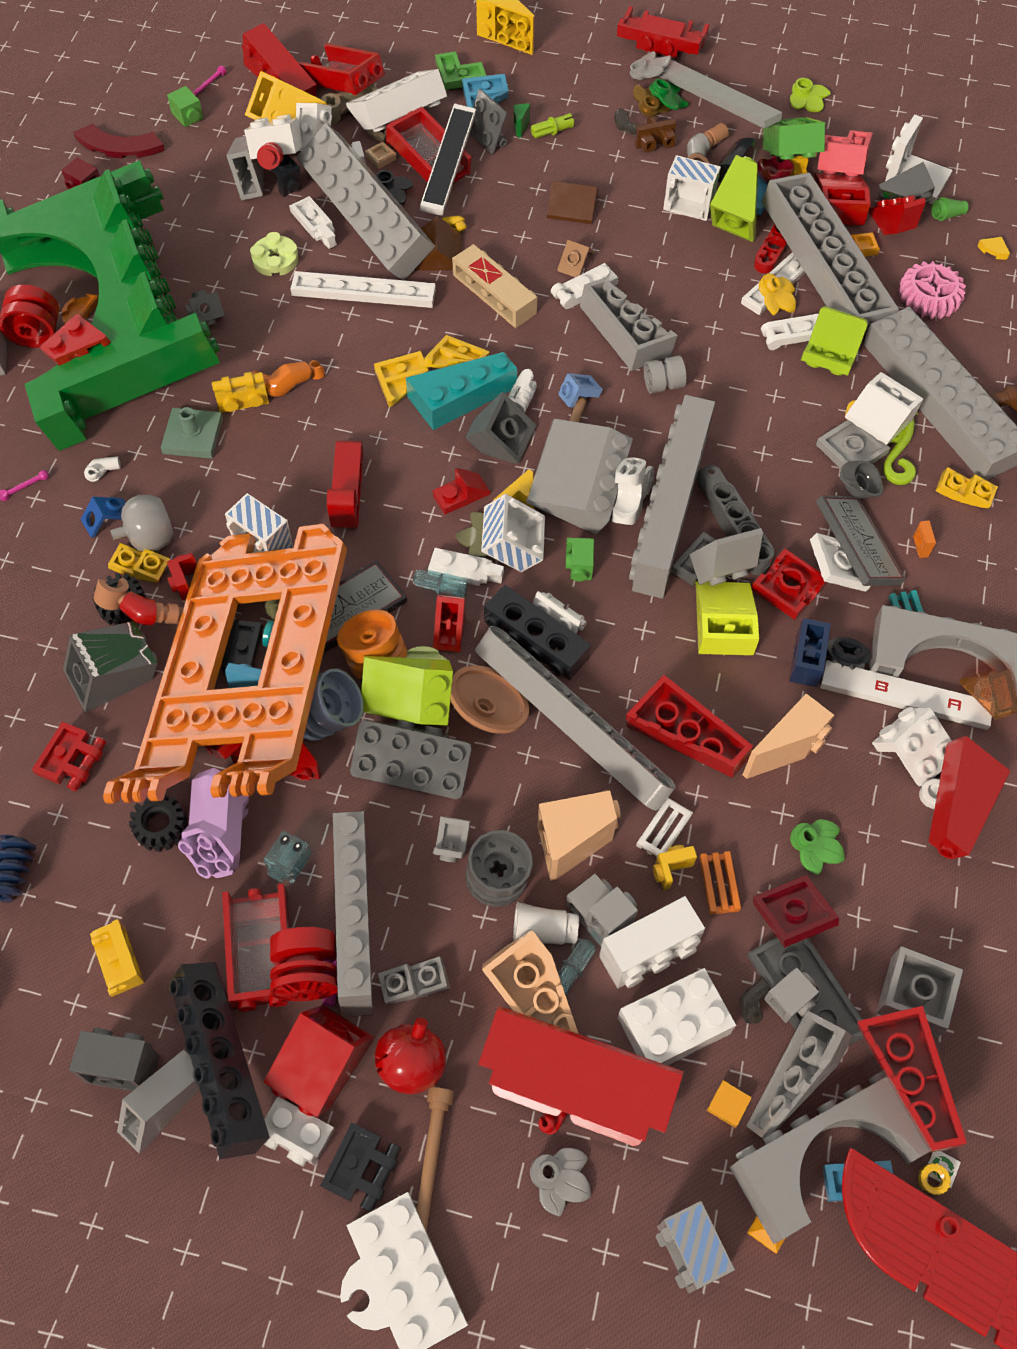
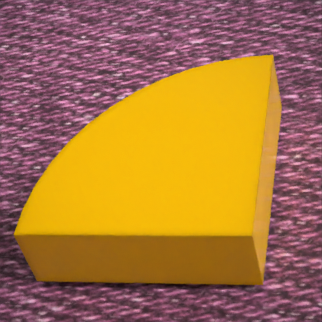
[977,237,1010,260]

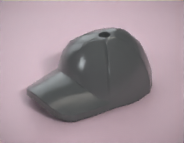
[840,460,883,499]

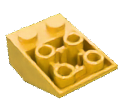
[476,0,535,55]
[245,71,327,121]

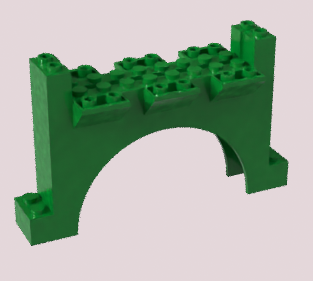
[0,160,221,451]

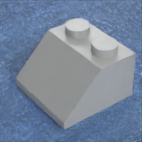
[689,528,763,586]

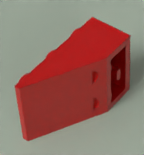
[814,172,871,226]

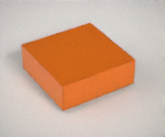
[913,521,936,558]

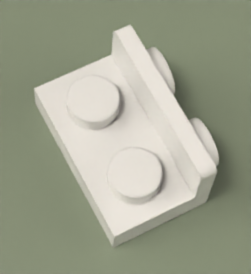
[296,103,332,151]
[264,1097,335,1167]

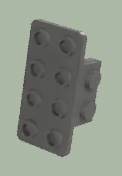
[350,720,472,799]

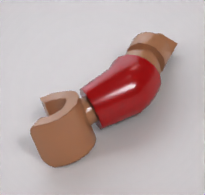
[93,577,183,626]

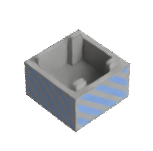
[656,1201,735,1294]

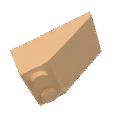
[743,694,834,779]

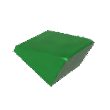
[513,103,530,138]

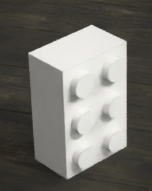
[599,896,705,989]
[618,968,736,1065]

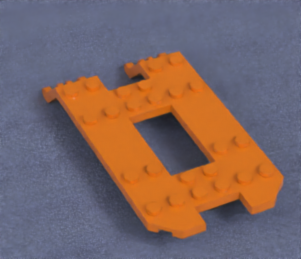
[103,524,347,804]

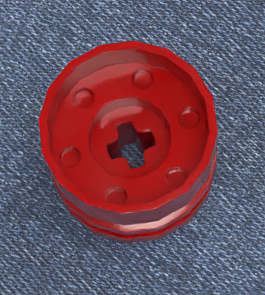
[270,927,338,1002]

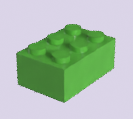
[763,117,825,159]

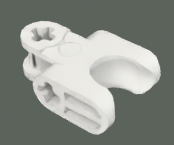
[612,458,654,525]

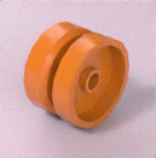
[337,610,408,680]

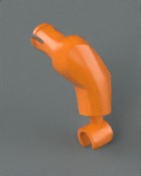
[252,360,325,397]

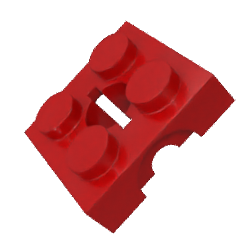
[751,549,827,620]

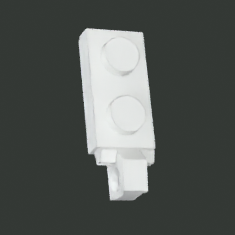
[289,196,337,249]
[428,548,504,586]

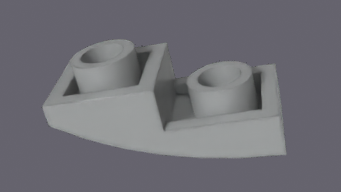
[378,956,450,1005]

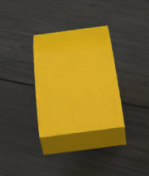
[935,467,998,508]
[108,543,170,582]

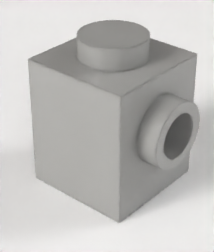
[764,967,819,1023]

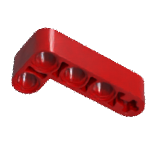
[327,441,363,528]

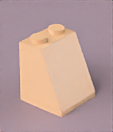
[538,790,621,881]

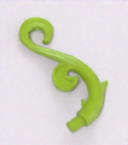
[883,412,918,485]

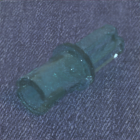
[413,570,468,598]
[558,939,596,995]

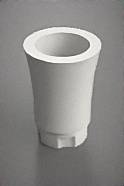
[513,902,579,945]

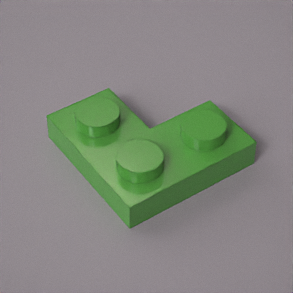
[435,51,486,90]

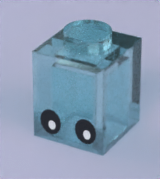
[263,830,312,884]

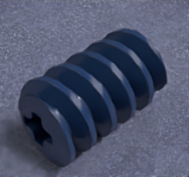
[0,835,37,903]

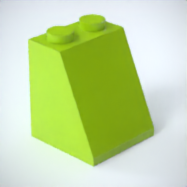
[710,155,758,242]

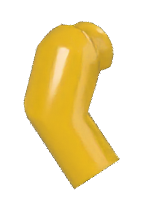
[442,215,467,232]

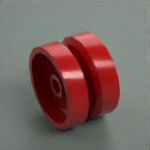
[0,285,60,348]

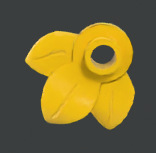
[759,273,796,315]

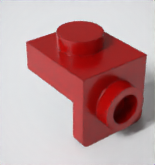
[167,553,197,601]

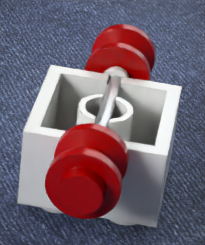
[244,114,303,170]

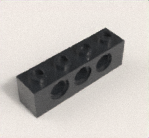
[484,584,591,681]

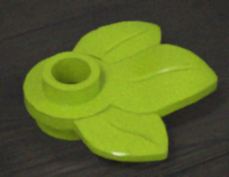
[790,78,831,112]

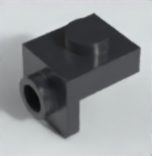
[271,154,302,197]

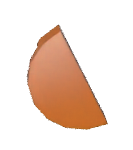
[61,294,99,325]

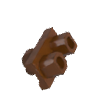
[635,117,676,152]

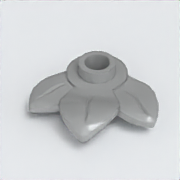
[630,51,671,80]
[530,1148,591,1216]

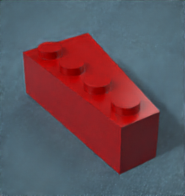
[626,675,753,778]
[857,1006,967,1153]

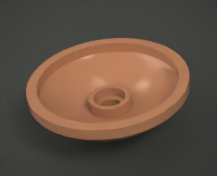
[450,665,529,734]

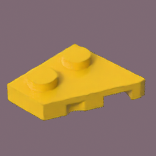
[424,335,490,368]
[374,351,429,407]

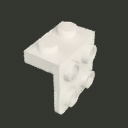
[872,707,952,786]

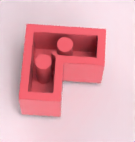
[818,130,873,176]

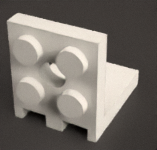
[885,114,952,204]

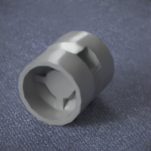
[644,355,687,394]

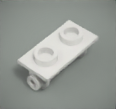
[533,591,587,634]

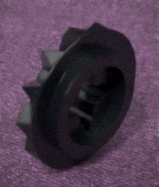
[826,637,871,670]

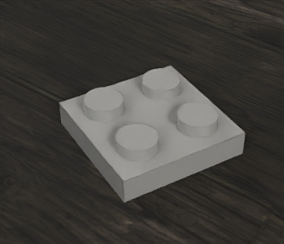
[816,420,890,469]

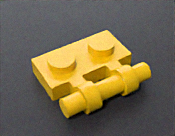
[212,372,269,413]

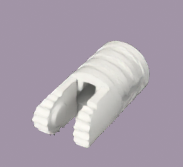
[508,369,537,413]

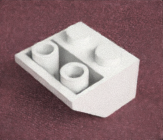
[845,372,923,445]

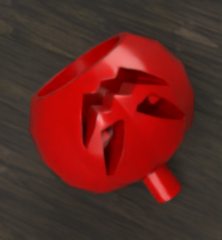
[375,1018,446,1095]

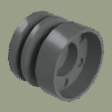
[465,830,533,907]

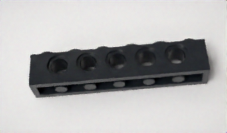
[169,962,270,1160]

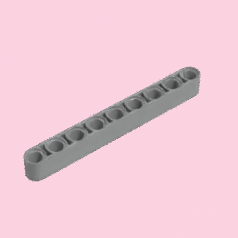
[475,626,676,811]

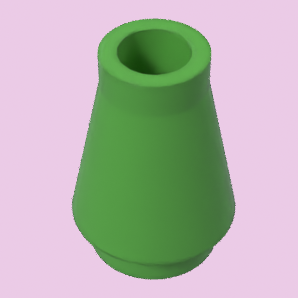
[931,197,968,221]

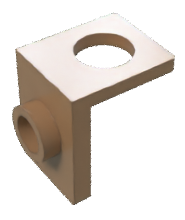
[557,240,594,277]

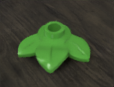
[790,819,845,875]

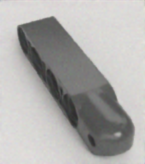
[697,465,774,575]

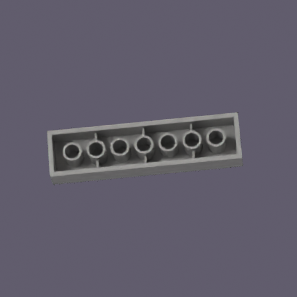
[296,123,435,281]
[761,173,899,335]
[863,306,1017,480]
[629,395,715,599]

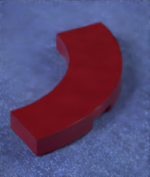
[73,124,165,158]

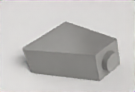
[226,136,264,200]
[117,1050,200,1154]

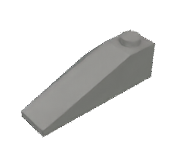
[746,1010,853,1139]

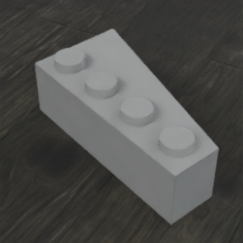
[580,278,677,371]

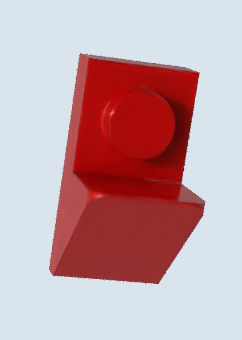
[432,468,490,515]

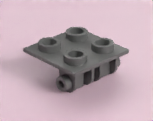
[470,89,508,154]

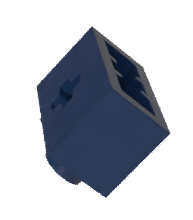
[789,618,831,687]

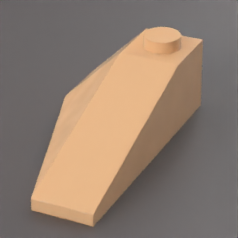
[482,930,579,1034]

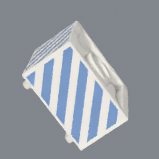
[663,155,720,221]
[225,493,293,553]
[481,494,545,572]

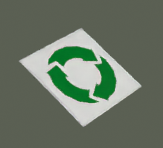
[928,1151,961,1188]

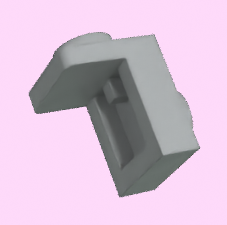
[433,816,471,862]

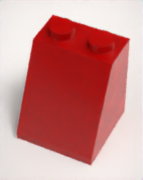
[263,1005,375,1117]

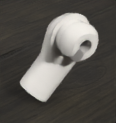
[84,456,121,482]

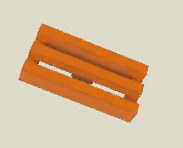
[699,851,741,915]

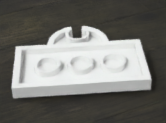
[340,1192,468,1349]

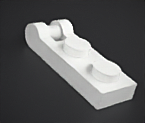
[551,263,618,309]
[761,314,818,350]

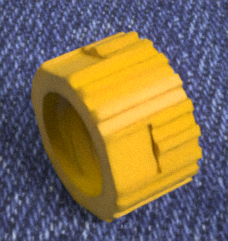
[918,1163,951,1195]

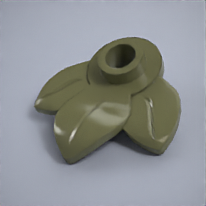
[455,512,487,557]

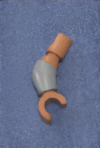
[687,123,729,164]

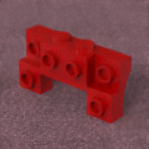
[617,6,710,57]

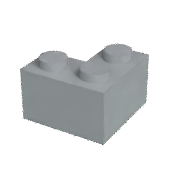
[566,874,638,947]

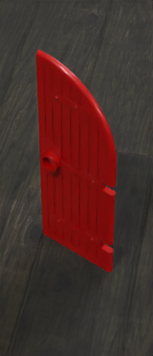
[842,1148,1017,1349]

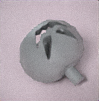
[110,494,174,552]

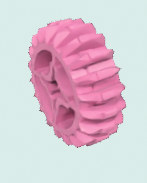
[899,261,966,320]

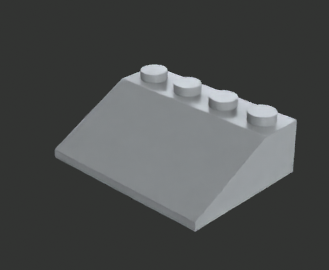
[526,419,633,535]

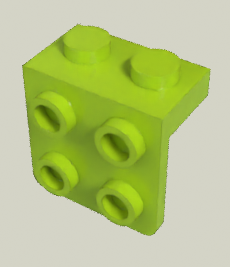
[801,306,868,376]

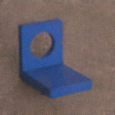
[81,497,126,537]

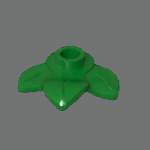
[649,79,689,110]

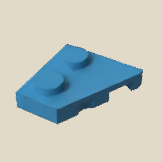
[462,74,508,108]

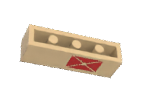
[452,244,537,328]

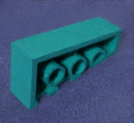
[406,352,517,430]

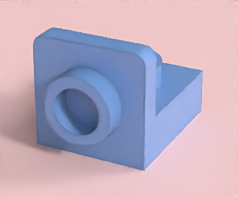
[558,373,603,407]

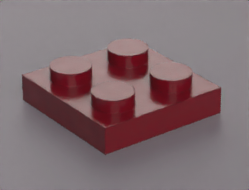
[753,875,839,948]

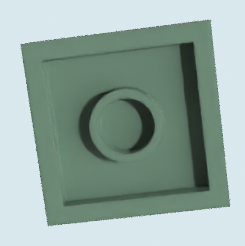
[161,407,223,459]

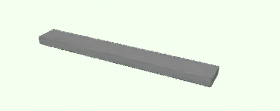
[658,60,782,129]

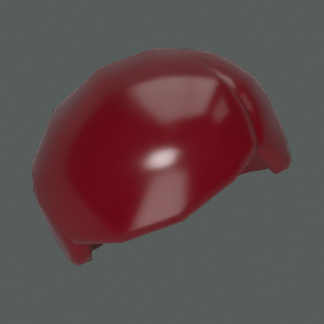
[757,156,794,184]

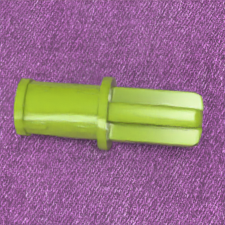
[531,113,574,138]

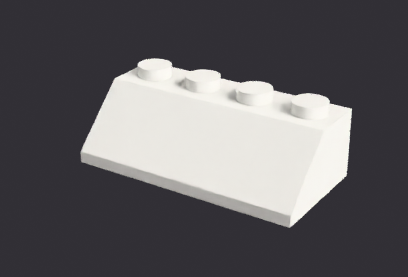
[346,69,447,132]

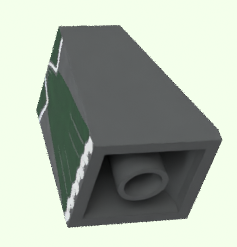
[63,621,158,712]

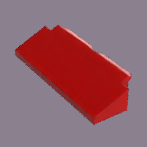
[478,1006,684,1146]

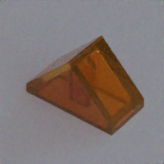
[959,670,1017,720]

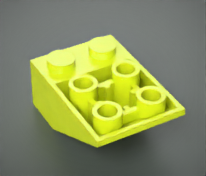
[696,581,759,655]

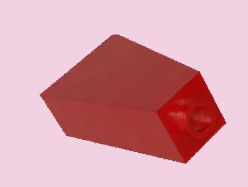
[928,736,1010,859]

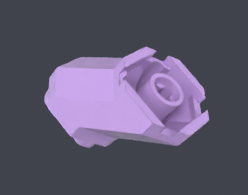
[178,768,249,878]

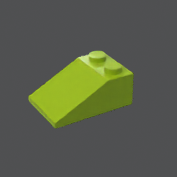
[361,655,453,725]

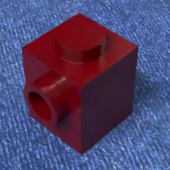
[61,157,100,189]

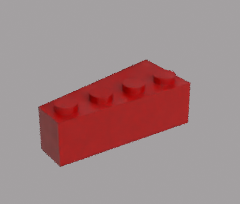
[242,23,316,97]

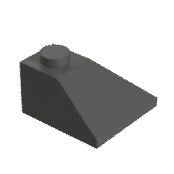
[465,392,536,464]

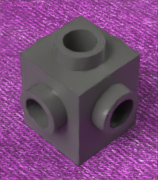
[185,289,225,325]

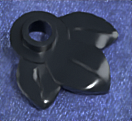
[376,170,413,205]

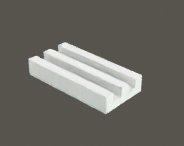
[636,798,693,859]

